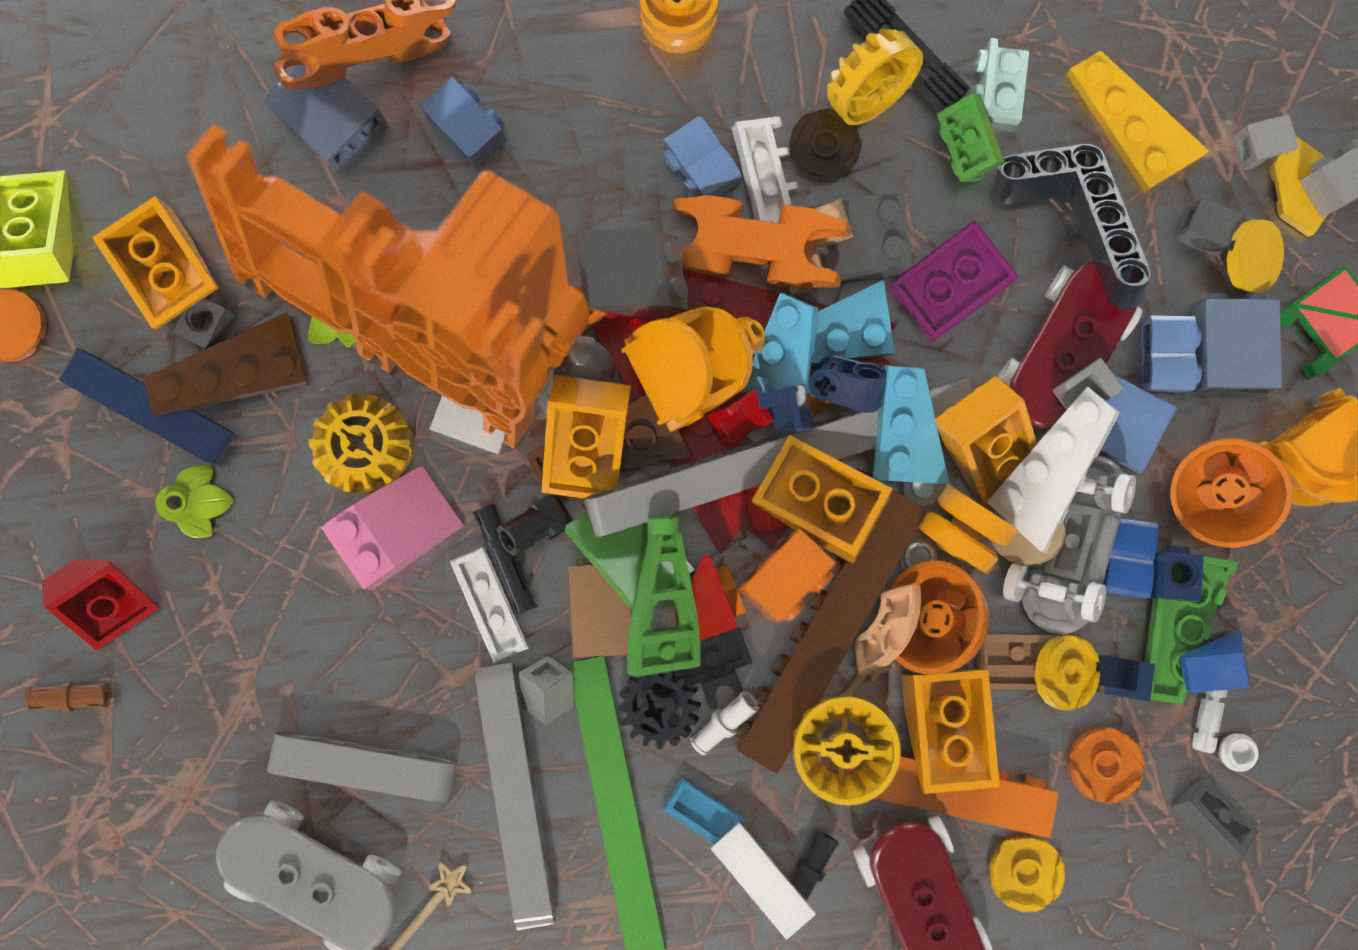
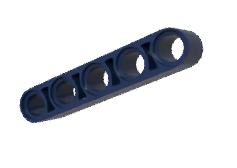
[58,347,236,466]

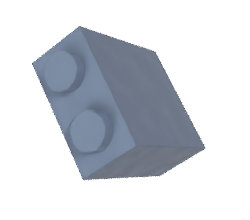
[264,65,386,172]
[1192,293,1282,393]

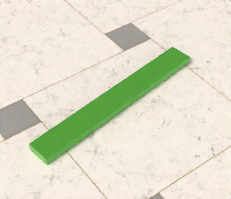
[567,656,665,950]

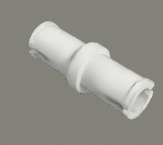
[690,691,760,755]

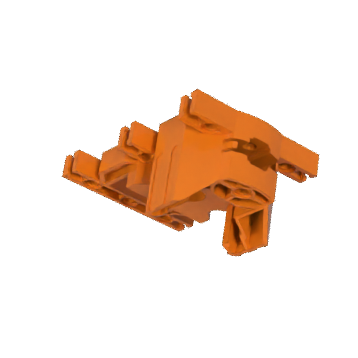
[187,124,589,449]

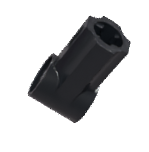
[497,494,573,556]

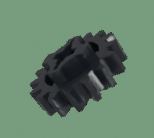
[617,671,701,749]

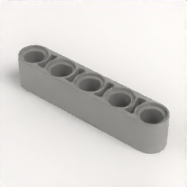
[267,732,457,802]

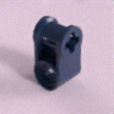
[809,354,887,413]

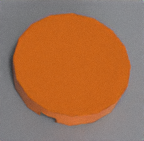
[0,288,47,362]
[1067,727,1144,803]

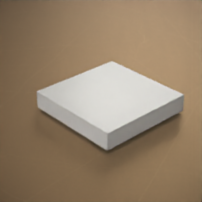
[429,396,506,455]

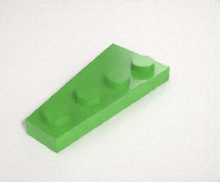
[1145,550,1239,705]

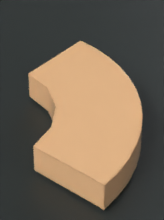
[854,583,921,676]

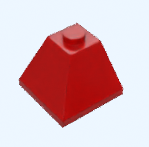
[676,555,738,641]
[42,560,159,651]

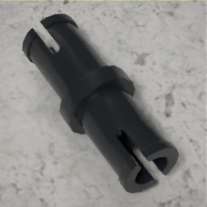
[791,830,839,901]

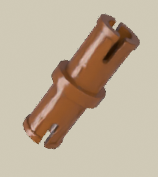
[24,681,111,712]

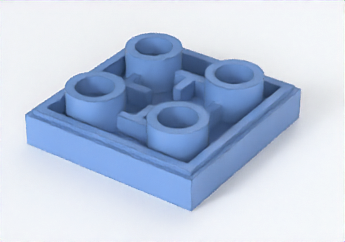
[1100,374,1177,473]

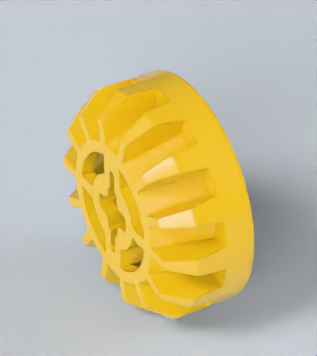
[828,29,923,125]
[309,394,415,495]
[792,695,900,805]

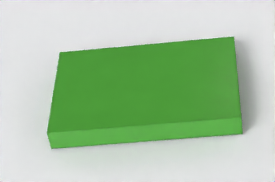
[565,512,695,612]

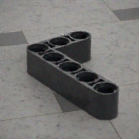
[993,144,1151,309]

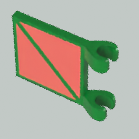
[1280,265,1358,379]

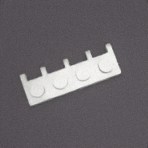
[732,117,799,223]

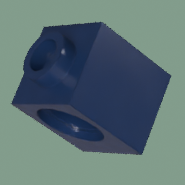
[1150,545,1204,602]

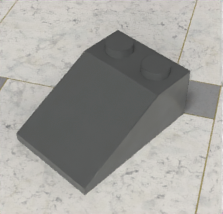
[807,193,912,281]
[575,229,688,320]

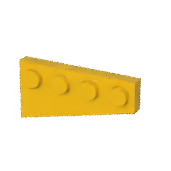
[1067,50,1210,193]

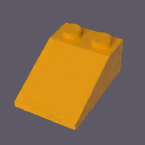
[92,196,218,330]
[542,375,631,498]
[934,376,1037,510]
[752,435,892,564]
[901,669,1000,794]

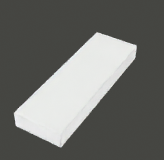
[450,546,529,663]
[710,822,816,940]

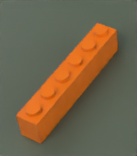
[824,737,1059,838]

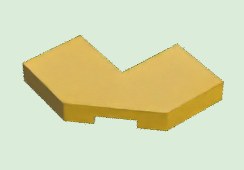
[1269,136,1327,237]

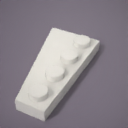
[987,387,1120,553]

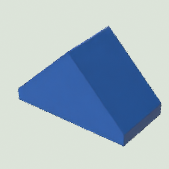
[1180,630,1249,693]

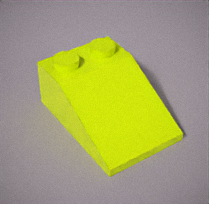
[0,171,73,288]

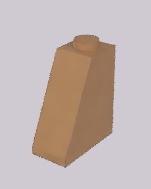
[568,558,633,658]

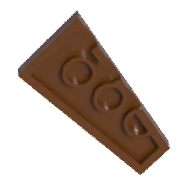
[143,312,306,417]
[526,394,693,486]

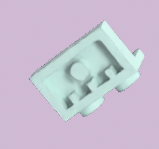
[973,38,1029,125]

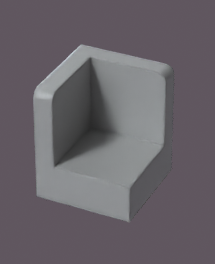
[1232,114,1299,171]
[1052,358,1123,410]
[519,656,574,725]

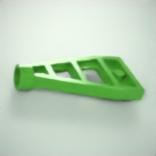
[627,515,700,677]

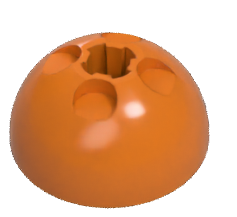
[1170,438,1293,548]
[888,561,989,675]

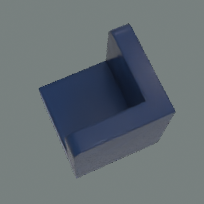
[758,384,814,436]
[1096,655,1155,702]

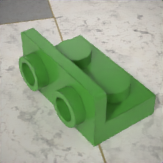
[937,93,1004,182]

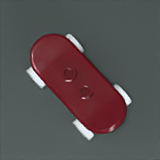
[997,261,1143,430]
[852,815,992,950]

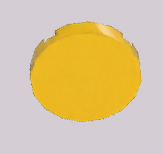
[1226,219,1284,294]
[1035,635,1100,711]
[987,833,1065,912]

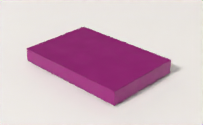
[887,220,1019,344]

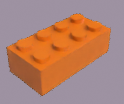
[737,529,836,623]

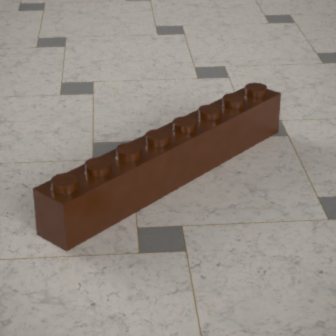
[734,489,928,774]

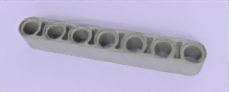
[475,662,556,931]

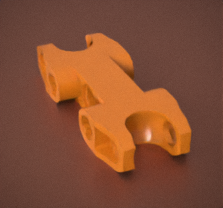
[273,0,456,90]
[671,195,852,290]

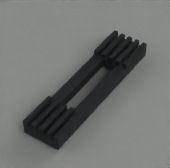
[843,0,970,113]

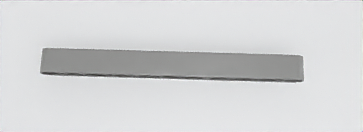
[584,376,973,536]

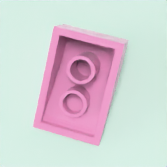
[321,465,464,590]

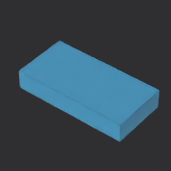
[662,776,746,844]

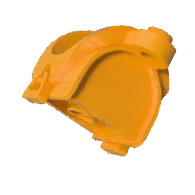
[621,307,765,432]
[1258,388,1358,506]

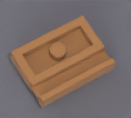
[977,633,1056,690]

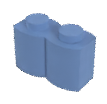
[662,116,741,197]
[1140,315,1202,393]

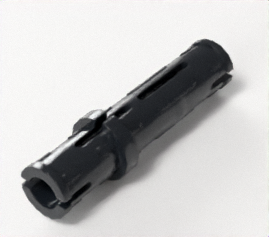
[473,503,538,616]

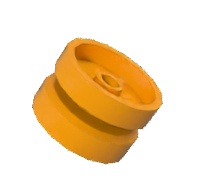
[639,0,718,54]
[918,484,1018,574]

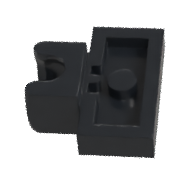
[676,627,753,709]

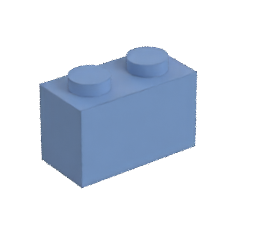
[420,77,506,169]

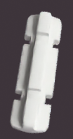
[1192,690,1228,753]

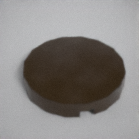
[789,108,862,182]

